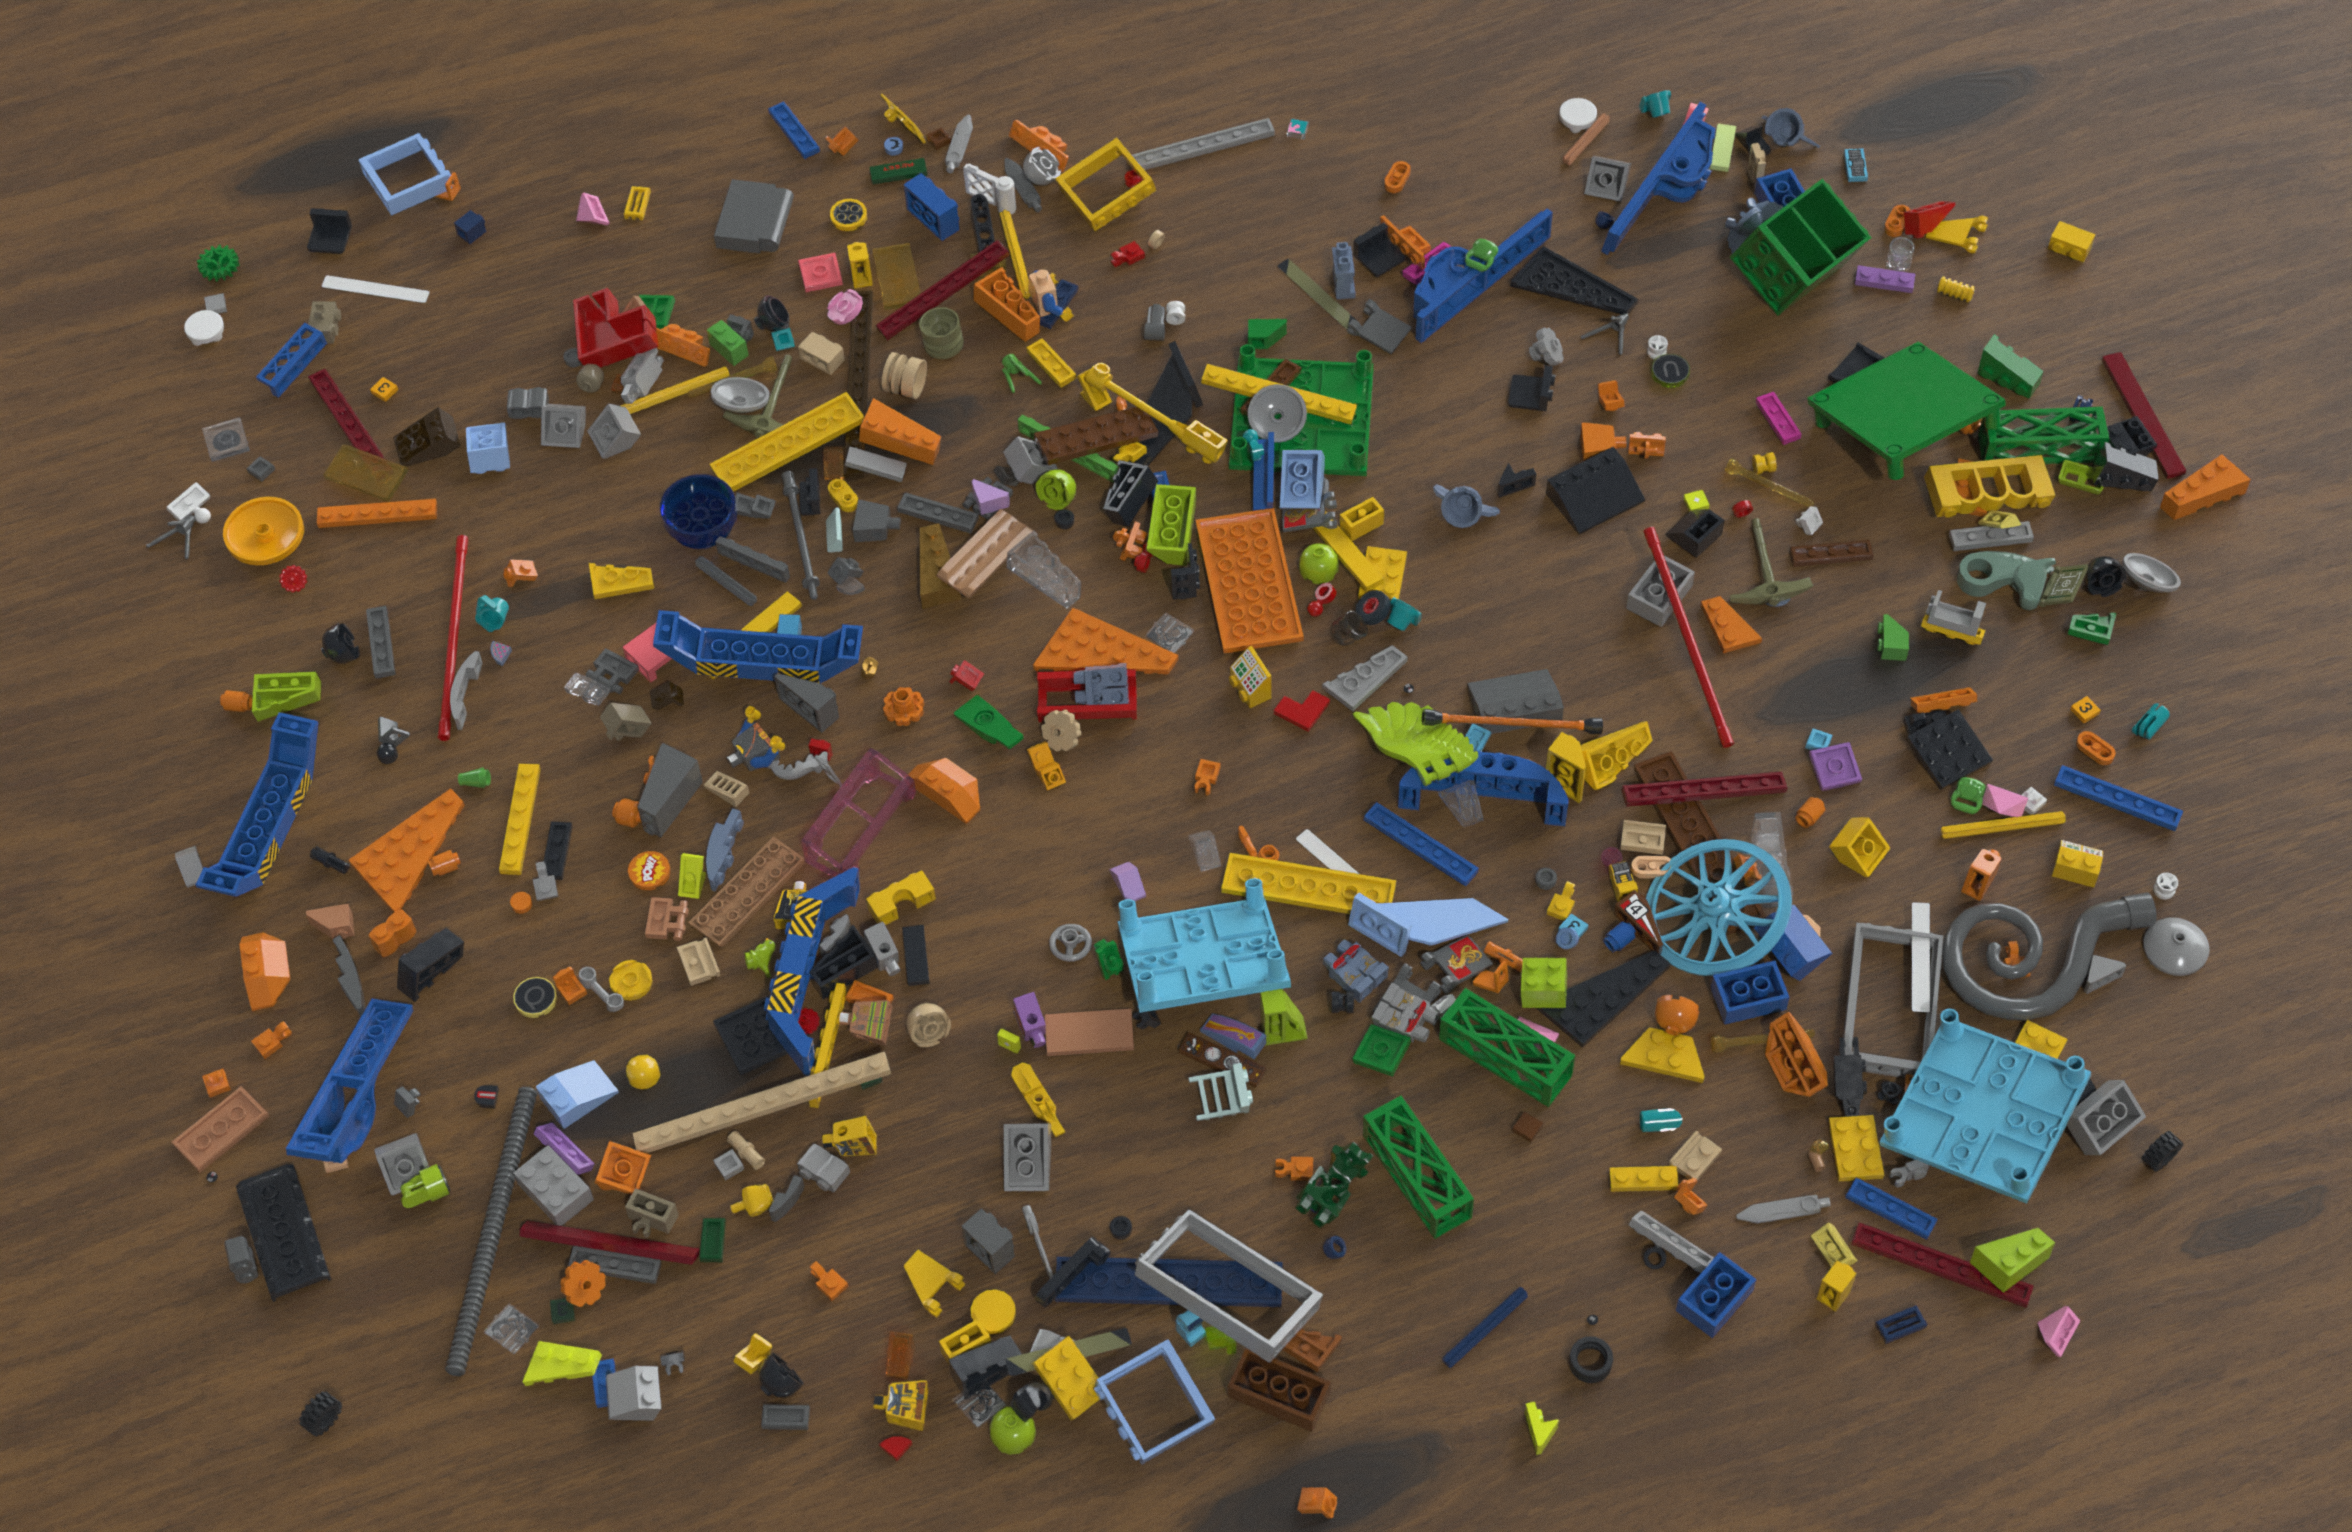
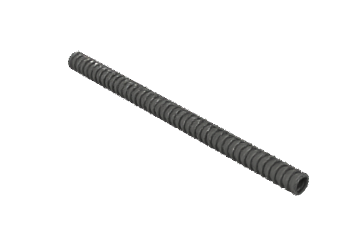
[445,1087,538,1376]

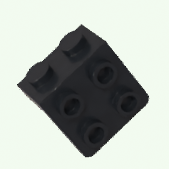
[307,208,352,254]
[1353,222,1405,277]
[1508,366,1556,411]
[1171,543,1200,600]

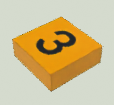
[370,377,399,402]
[2070,696,2101,724]

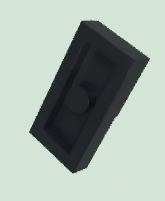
[1904,710,1947,736]

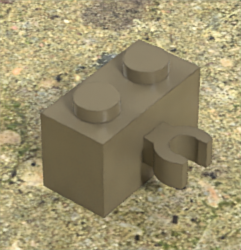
[307,301,341,343]
[600,703,652,741]
[625,1188,679,1238]

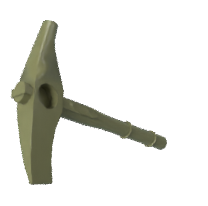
[723,355,792,438]
[1730,518,1813,606]

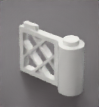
[963,164,1016,214]

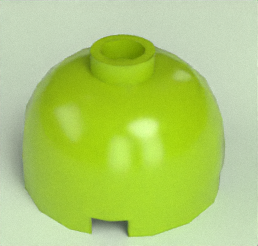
[1036,469,1076,510]
[1299,543,1339,584]
[989,1406,1036,1455]

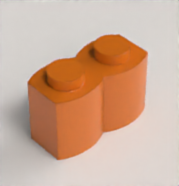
[369,910,416,957]

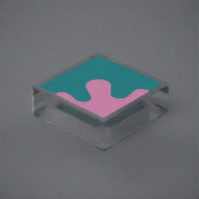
[1287,118,1309,139]

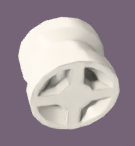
[1166,301,1185,325]
[1647,335,1668,360]
[2153,873,2178,900]

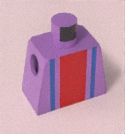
[1013,992,1046,1048]

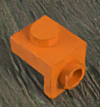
[825,127,859,156]
[1598,380,1625,411]
[503,560,538,587]
[553,966,587,1005]
[1674,1178,1708,1215]
[1297,1487,1337,1518]

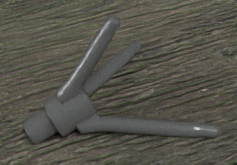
[1581,313,1629,355]
[146,515,196,559]

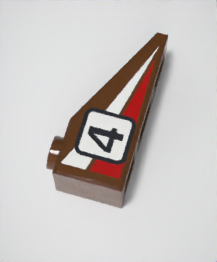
[1614,890,1663,955]

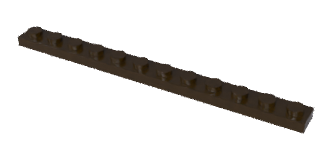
[844,291,873,479]

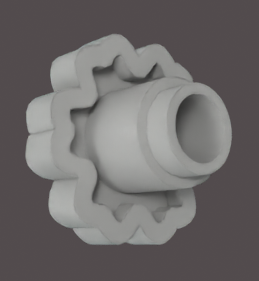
[1529,327,1564,366]

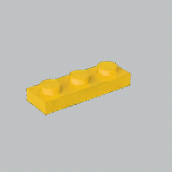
[1027,339,1076,388]
[1921,614,1986,645]
[1609,1166,1678,1192]

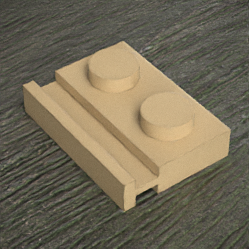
[1747,143,1766,190]
[1620,820,1666,855]
[677,937,720,986]
[1669,1131,1722,1180]

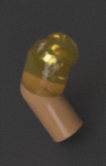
[1808,1139,1829,1172]

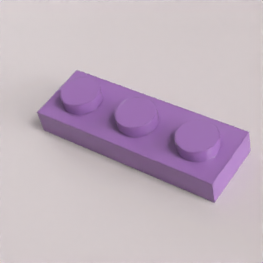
[1855,265,1915,293]
[534,1123,595,1175]

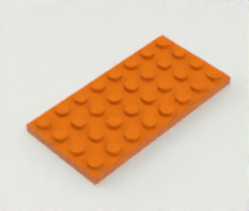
[1196,508,1304,653]

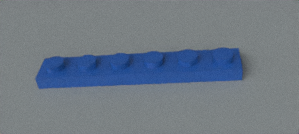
[2054,765,2183,831]
[1364,802,1479,886]

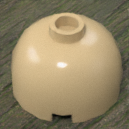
[906,1003,951,1047]

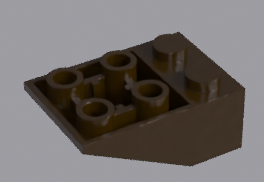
[393,407,461,467]

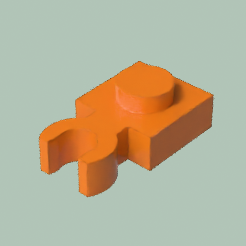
[1195,759,1221,796]
[1275,1157,1313,1181]

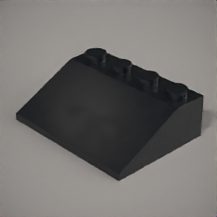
[1546,447,1645,535]

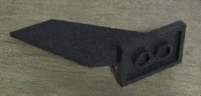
[1135,341,1204,466]

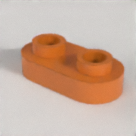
[1384,161,1411,193]
[1884,205,1910,237]
[2076,731,2116,765]

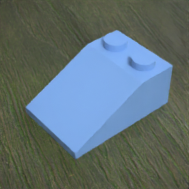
[466,423,510,474]
[1280,450,1325,509]
[536,1061,619,1129]

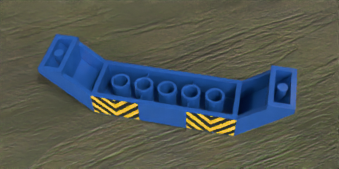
[653,610,863,684]
[195,712,318,897]
[764,867,860,1076]

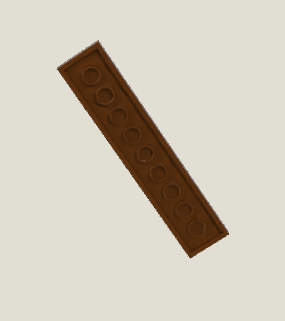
[1634,751,1766,936]

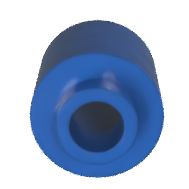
[1603,922,1636,952]

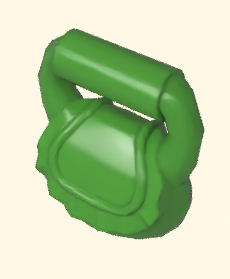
[1465,238,1498,272]
[1951,777,1986,815]

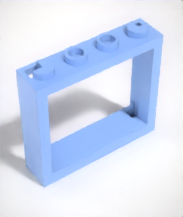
[358,133,452,215]
[1094,1339,1215,1465]

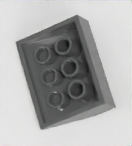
[1467,669,1564,734]

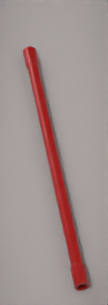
[1643,527,1734,748]
[437,535,468,741]

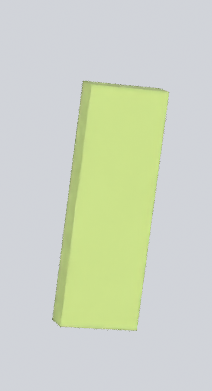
[1710,124,1736,172]

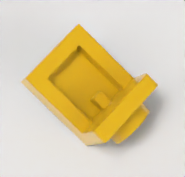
[734,1333,772,1374]

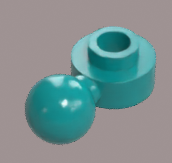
[1243,429,1264,462]

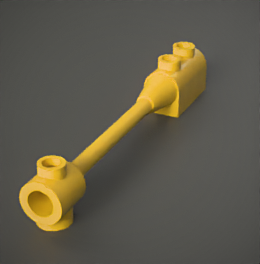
[1085,363,1228,464]

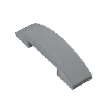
[450,651,483,730]

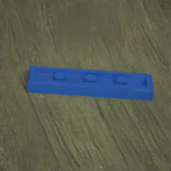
[768,101,820,159]
[1846,1177,1938,1240]

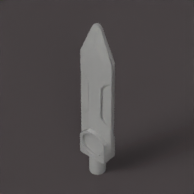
[946,115,973,173]
[1736,1195,1830,1223]
[1022,1205,1053,1279]

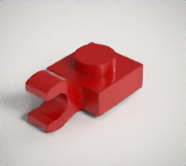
[1111,241,1145,267]

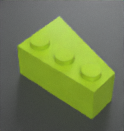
[252,672,321,721]
[1260,989,1308,1045]
[1970,1228,2055,1293]

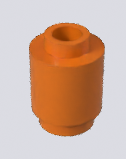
[220,690,253,712]
[1795,797,1826,828]
[428,850,461,876]

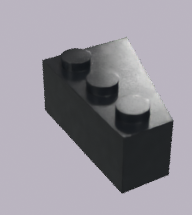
[2092,442,2159,492]
[1103,460,1158,527]
[809,925,878,1000]
[397,928,464,1002]

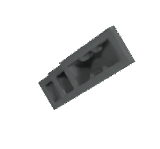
[332,935,365,1017]

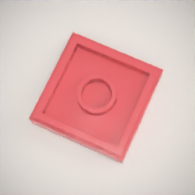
[798,253,843,292]

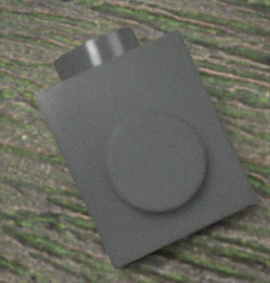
[727,314,754,344]
[828,557,864,585]

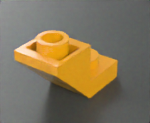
[1026,741,1066,791]

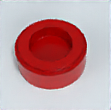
[1732,500,1753,518]

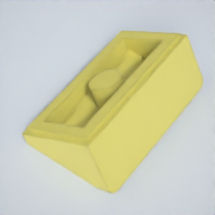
[1978,510,2021,529]
[1811,1223,1857,1267]

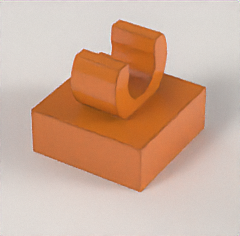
[202,1069,231,1098]

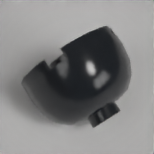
[2084,556,2127,597]
[321,622,360,664]
[759,1353,804,1398]

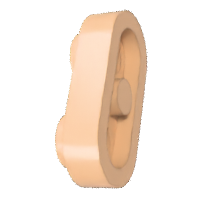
[1631,856,1673,879]

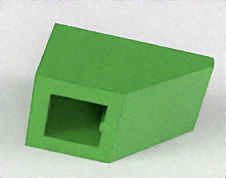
[1877,614,1909,661]

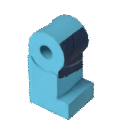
[1176,1310,1207,1347]

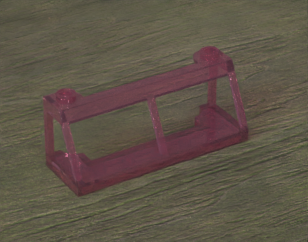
[801,748,916,877]

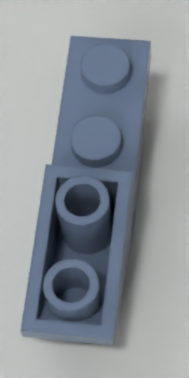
[706,809,744,892]

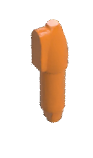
[1116,396,1127,411]
[1238,826,1258,857]

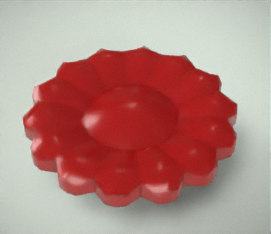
[279,565,307,593]
[798,1008,820,1035]

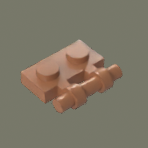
[645,897,689,941]

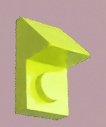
[678,853,706,899]
[1525,1402,1559,1455]

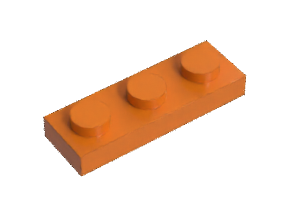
[1910,687,1977,713]

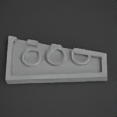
[1322,645,1408,711]

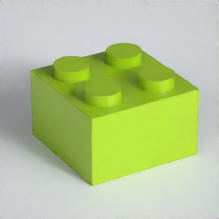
[1521,958,1567,1008]

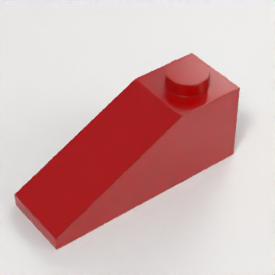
[1904,201,1955,238]

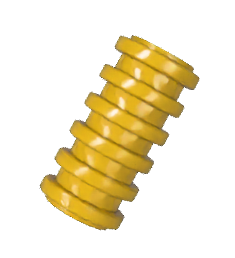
[1937,276,1975,303]

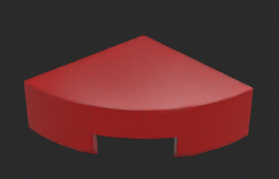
[879,1436,912,1461]

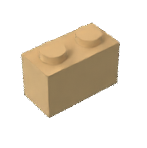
[798,332,845,375]

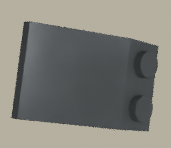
[774,674,839,733]

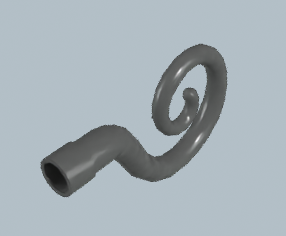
[1942,892,2156,1021]

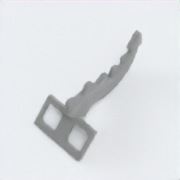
[767,752,843,787]

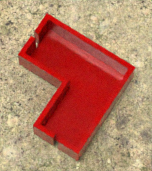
[573,288,658,368]

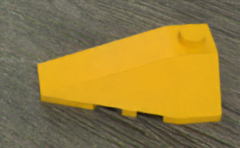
[1581,721,1653,790]

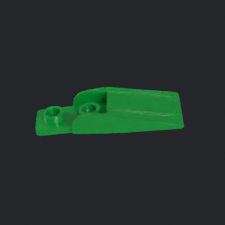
[954,695,1024,749]

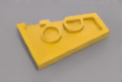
[589,563,654,599]

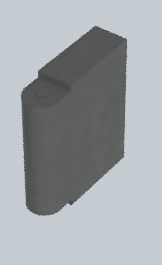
[714,179,794,253]

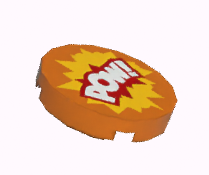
[628,851,671,891]

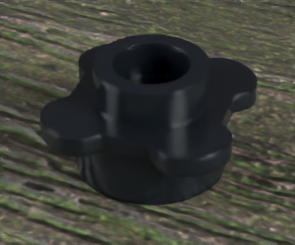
[1878,1081,1903,1105]

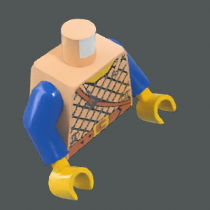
[1028,270,1074,322]

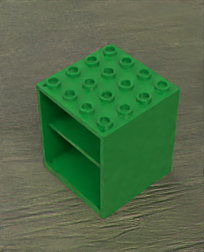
[1729,178,1872,316]

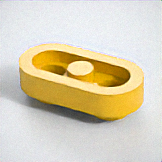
[828,479,858,512]

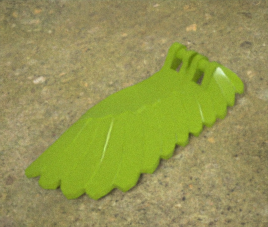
[1353,702,1478,786]

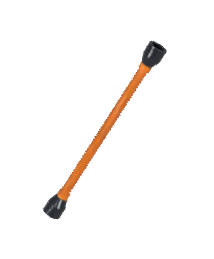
[1421,709,1603,735]

